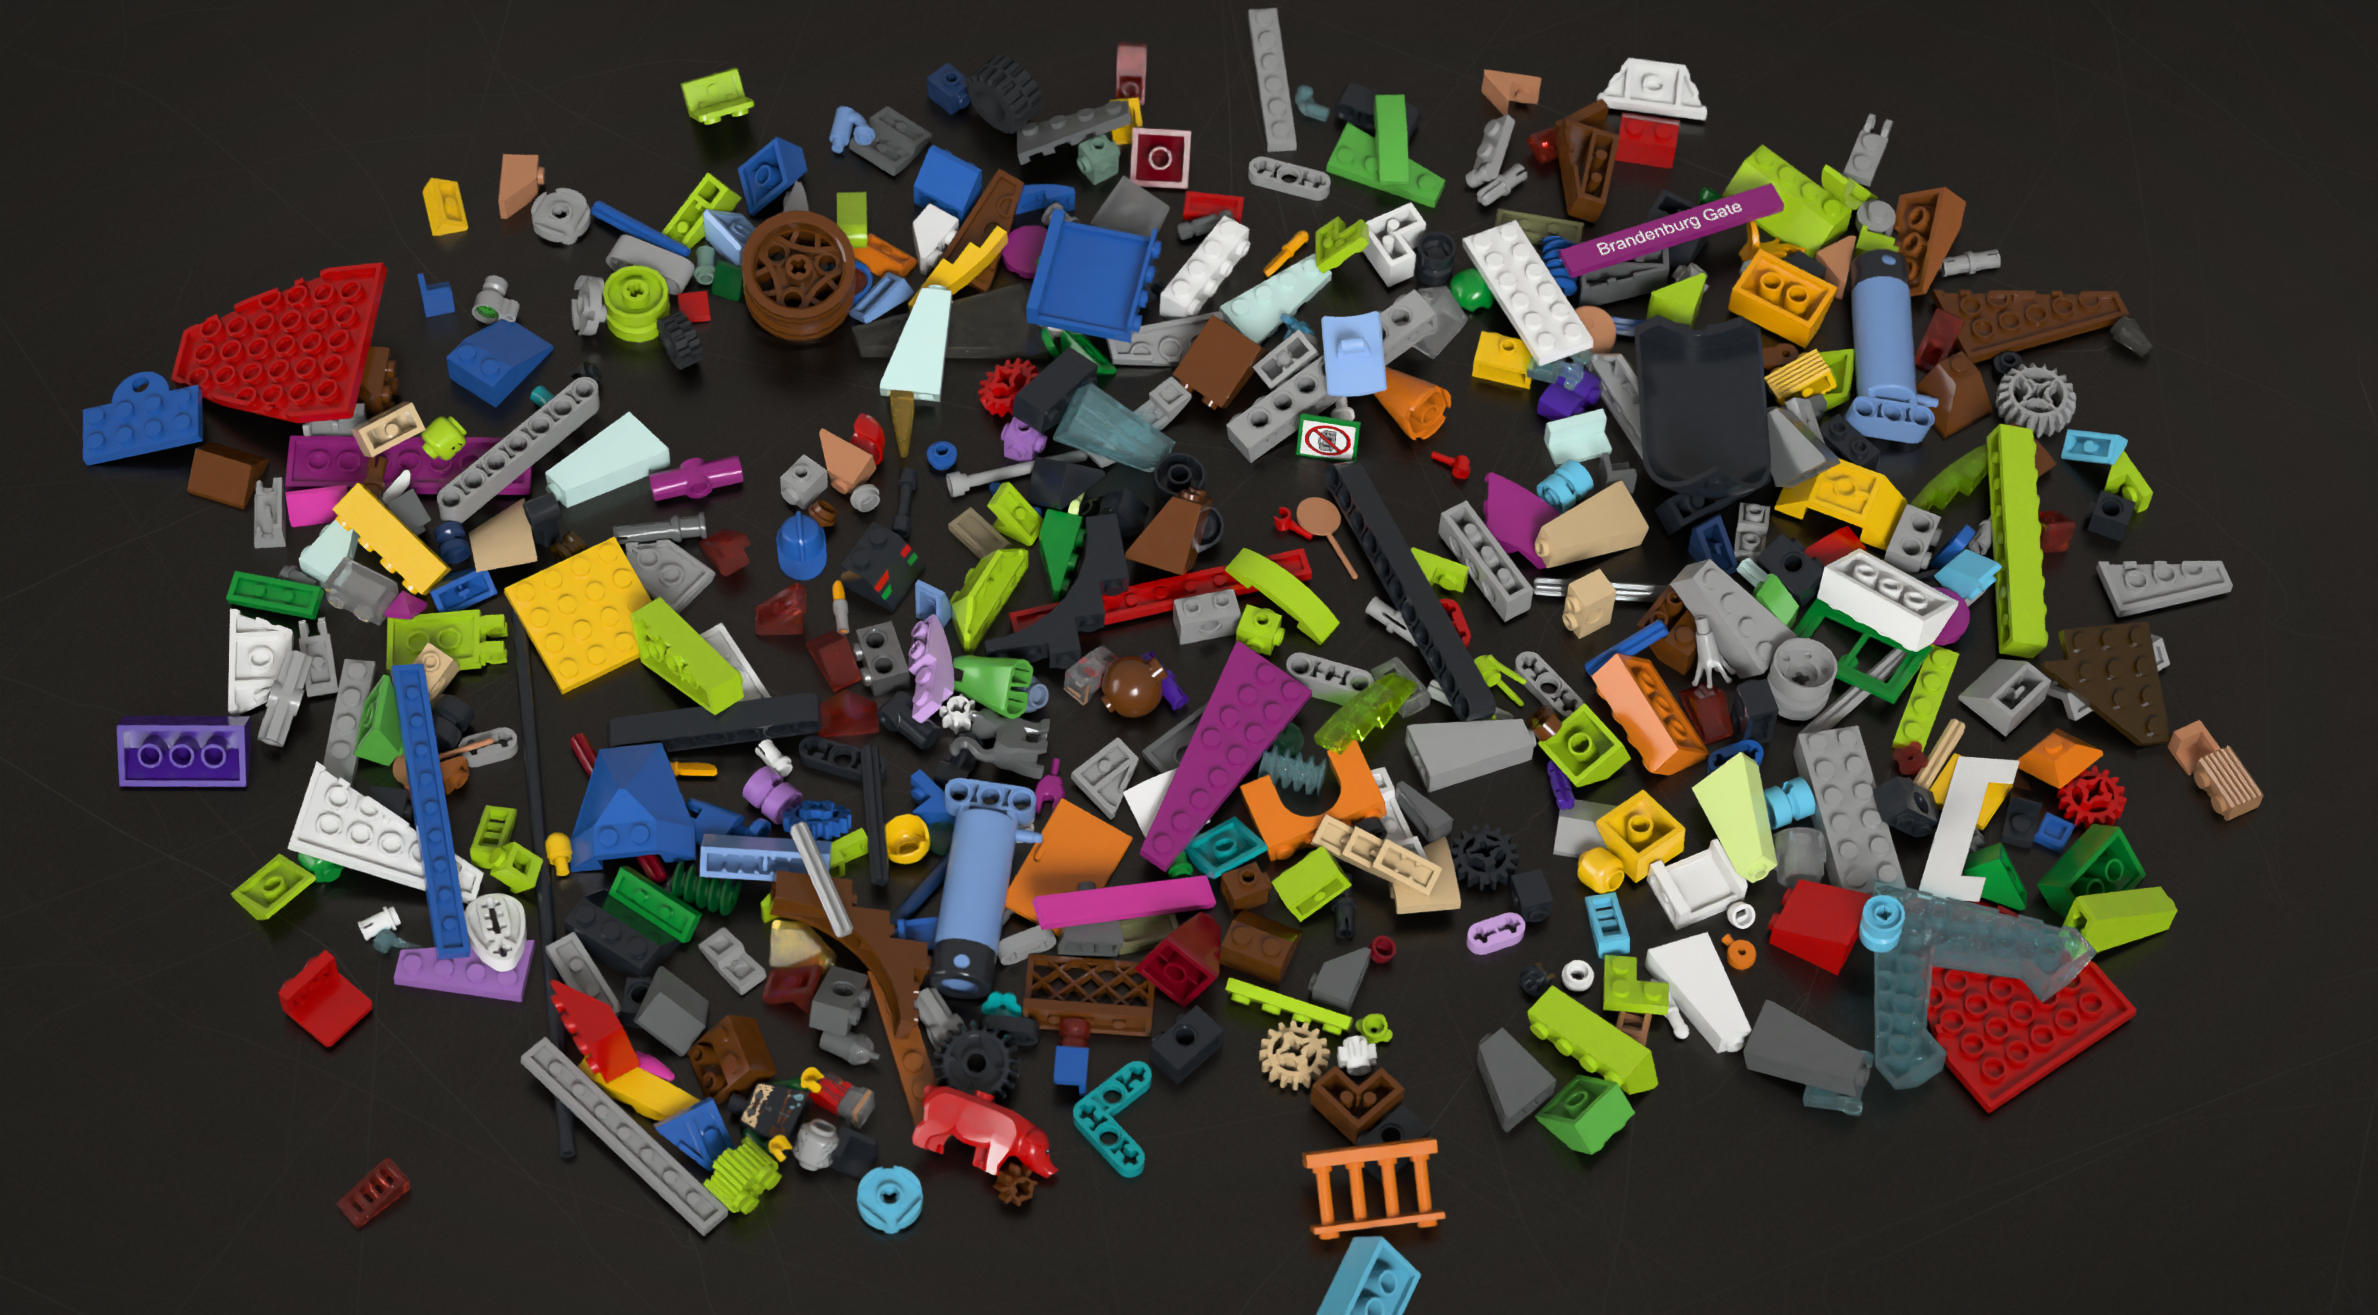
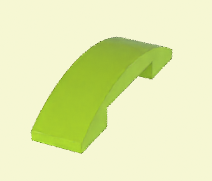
[1822,164,1878,210]
[1225,548,1340,646]

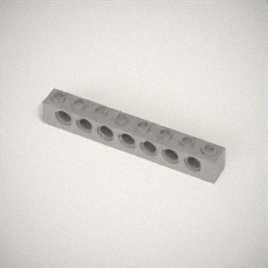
[1226,289,1438,463]

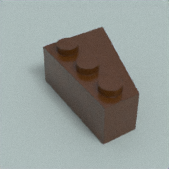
[1555,118,1620,223]

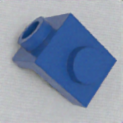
[894,917,938,951]

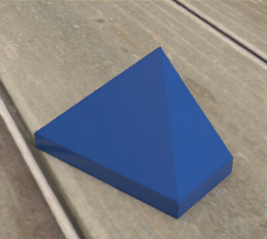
[429,567,497,613]

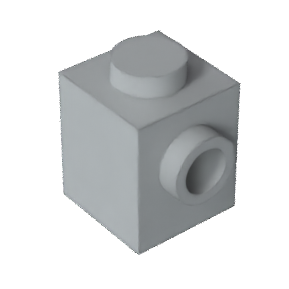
[780,454,828,510]

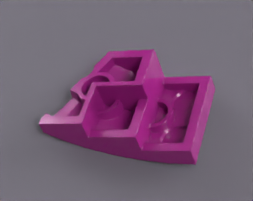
[1484,472,1562,569]

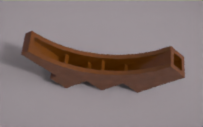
[770,870,932,1039]

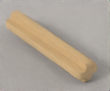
[1913,719,1965,790]

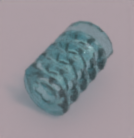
[1258,745,1327,796]

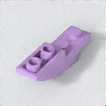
[908,614,954,723]

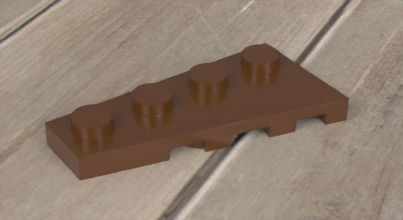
[937,169,1025,296]

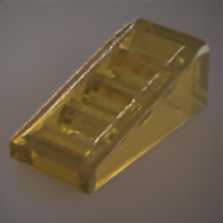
[890,390,915,458]

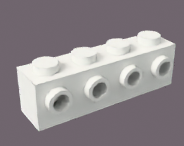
[1160,215,1250,321]

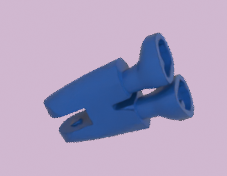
[686,797,771,846]

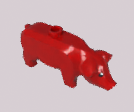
[912,1084,1059,1178]

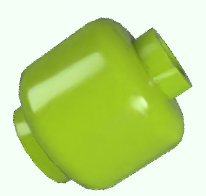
[421,416,467,461]

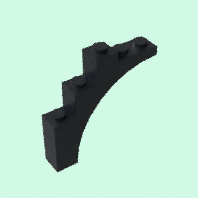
[984,513,1129,669]

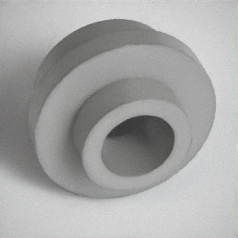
[850,484,880,512]

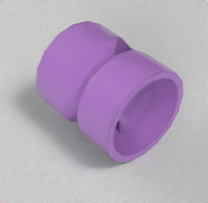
[742,766,803,825]

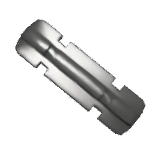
[1177,210,1234,240]

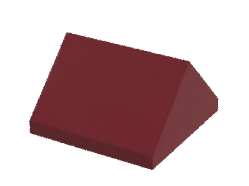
[1130,127,1191,189]

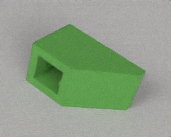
[1752,573,1799,629]

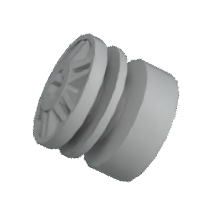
[1767,638,1838,721]

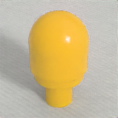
[545,832,573,876]

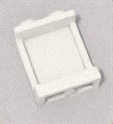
[1647,839,1748,930]

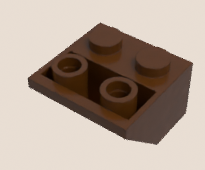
[356,346,400,419]
[1637,584,1698,675]
[687,1015,777,1104]

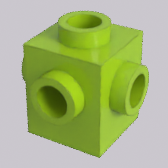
[1236,604,1285,656]

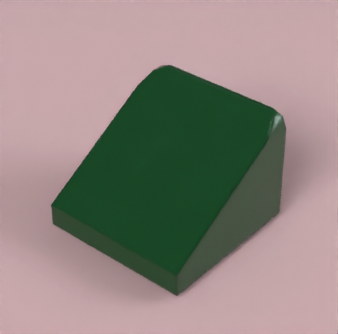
[712,260,744,302]

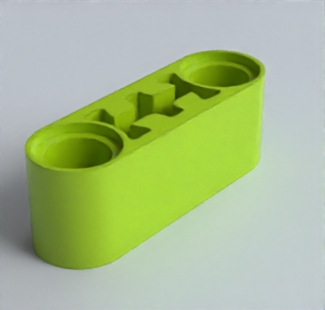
[837,192,867,248]

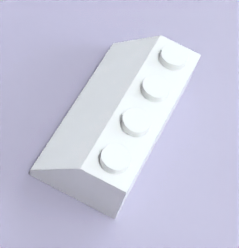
[1817,548,1958,652]

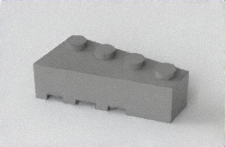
[1670,559,1797,679]

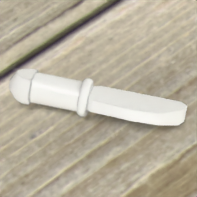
[380,470,411,505]
[1650,979,1689,1039]

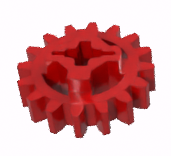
[978,358,1039,417]
[2056,765,2127,830]

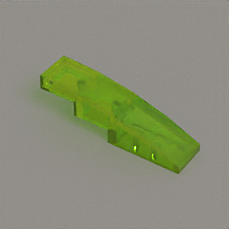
[1911,444,1989,511]
[1314,672,1418,755]

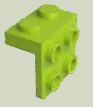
[680,68,755,125]

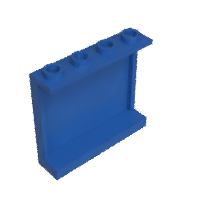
[1026,209,1162,343]

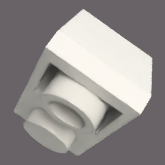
[913,203,959,276]

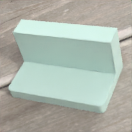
[1544,409,1612,468]

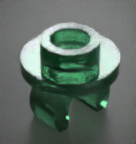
[1273,722,1304,756]

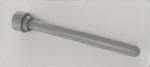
[946,449,1088,498]

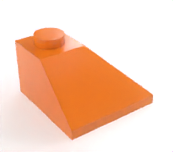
[2017,728,2103,789]

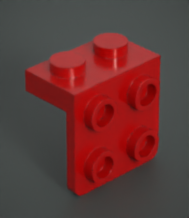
[278,950,373,1047]

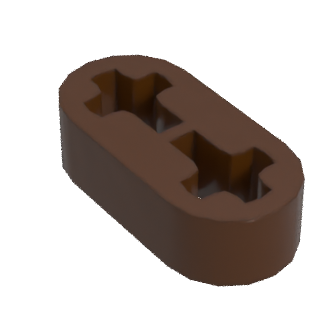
[1527,705,1562,742]

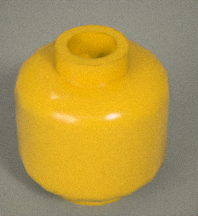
[1577,847,1625,894]

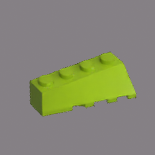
[1527,985,1658,1095]

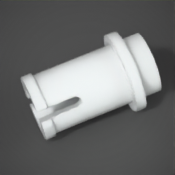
[755,739,793,778]
[357,906,401,941]

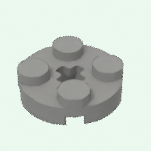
[531,188,591,244]
[571,275,607,335]

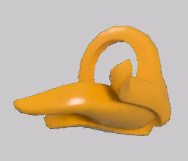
[1739,221,1806,262]

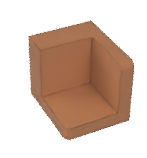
[2168,720,2220,775]

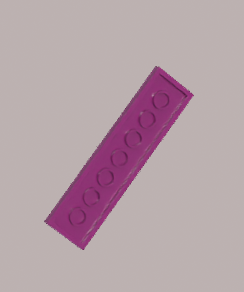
[285,436,533,495]

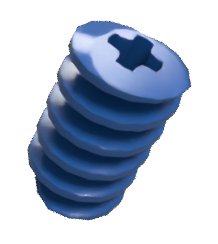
[1541,236,1577,297]

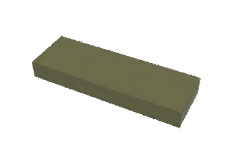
[1495,209,1584,246]

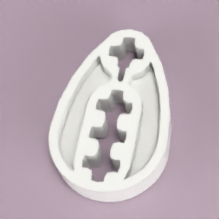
[464,893,527,972]

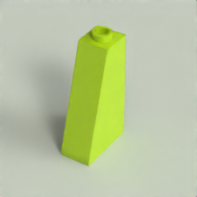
[2058,886,2178,960]

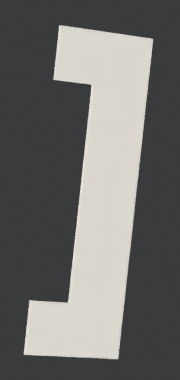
[1917,756,2020,902]

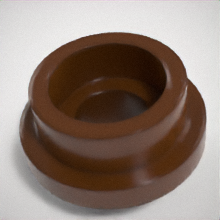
[808,500,838,527]

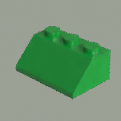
[2037,824,2146,920]

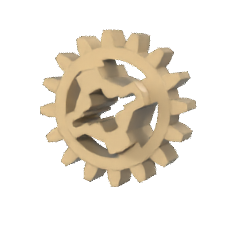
[1259,1020,1330,1090]

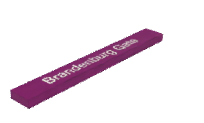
[1559,183,1784,278]

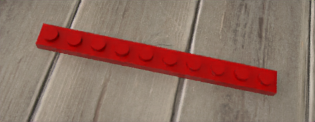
[1009,548,1312,633]

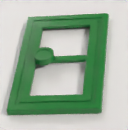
[1793,598,1933,704]

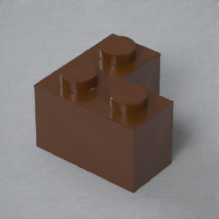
[1310,1065,1404,1146]

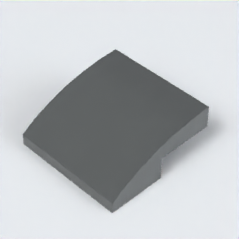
[849,106,932,176]

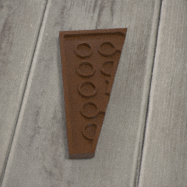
[1931,290,2129,363]

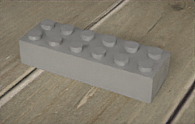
[1793,726,1906,903]

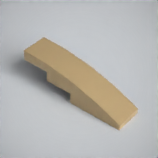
[1310,814,1443,897]

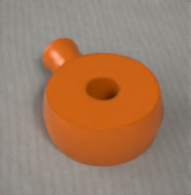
[1721,934,1756,970]

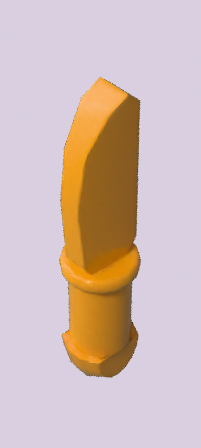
[1263,230,1308,277]
[670,761,717,776]

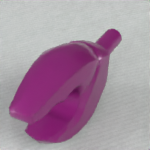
[1034,758,1066,816]

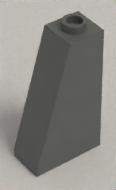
[1743,1000,1870,1098]

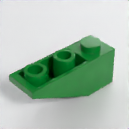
[1039,509,1086,603]

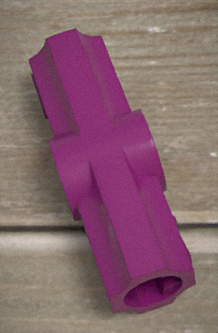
[648,455,744,501]

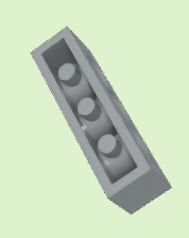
[1438,500,1534,622]

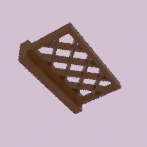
[1022,954,1155,1037]

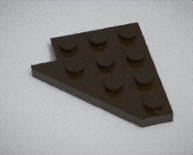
[2040,621,2171,746]

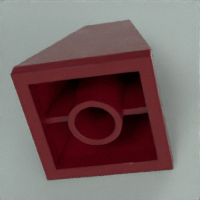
[1134,911,1221,1008]

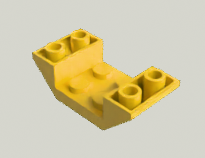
[1774,459,1908,551]

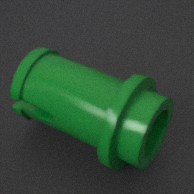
[1168,850,1193,879]

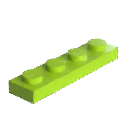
[1892,644,1959,757]
[1225,977,1353,1036]

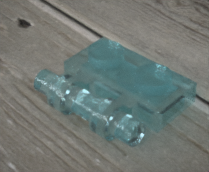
[1527,348,1592,390]

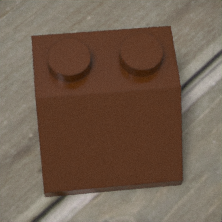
[1220,909,1303,986]

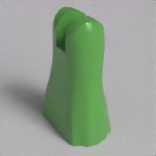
[953,655,1033,719]

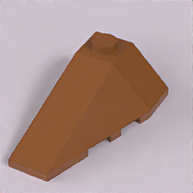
[1894,187,1966,296]

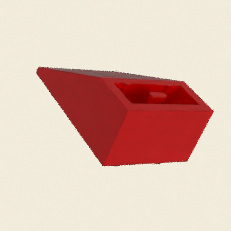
[550,980,641,1084]

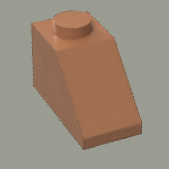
[498,154,545,219]
[819,428,876,494]

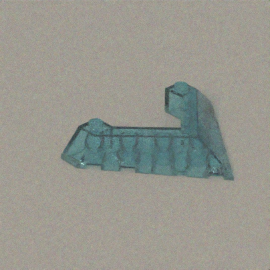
[1873,879,2097,1090]

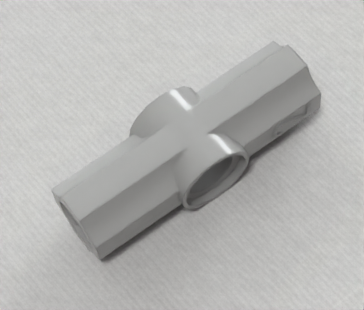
[257,649,313,747]

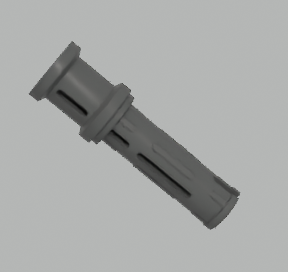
[613,511,707,545]

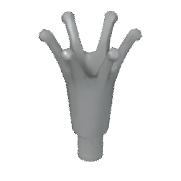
[1692,615,1736,689]

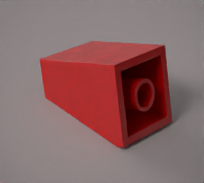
[1767,879,1874,976]

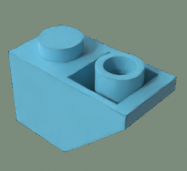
[1934,549,2002,601]

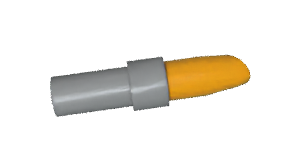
[832,580,849,635]

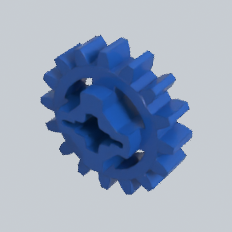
[783,799,852,841]

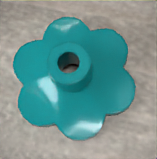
[981,991,1023,1017]

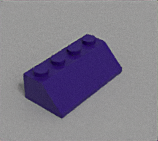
[117,716,251,787]

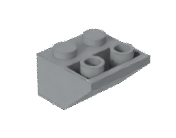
[1958,659,2052,737]

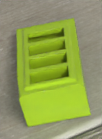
[470,805,517,869]

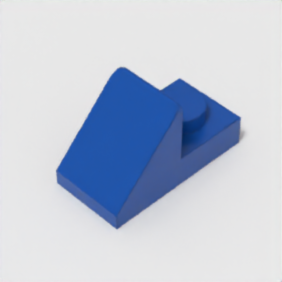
[910,769,955,828]

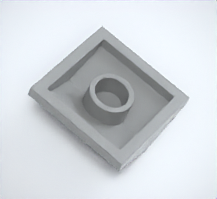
[1553,799,1618,858]

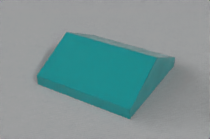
[1184,816,1268,879]

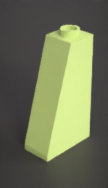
[1692,752,1778,883]

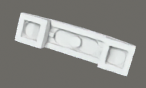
[1371,767,1428,860]

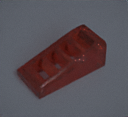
[337,1157,410,1229]

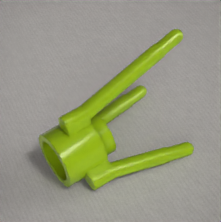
[1474,655,1526,720]

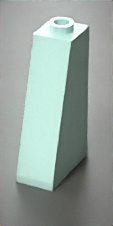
[880,285,952,402]
[545,412,670,508]

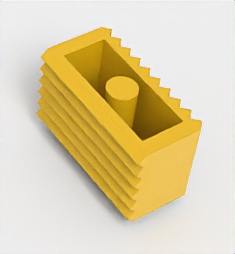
[1764,349,1837,407]

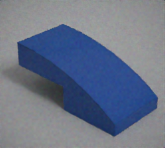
[1016,184,1075,214]

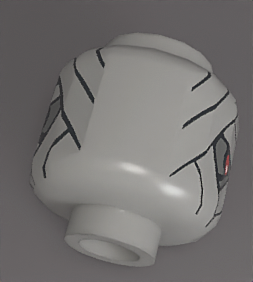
[793,1119,839,1171]

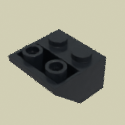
[1644,189,1711,270]

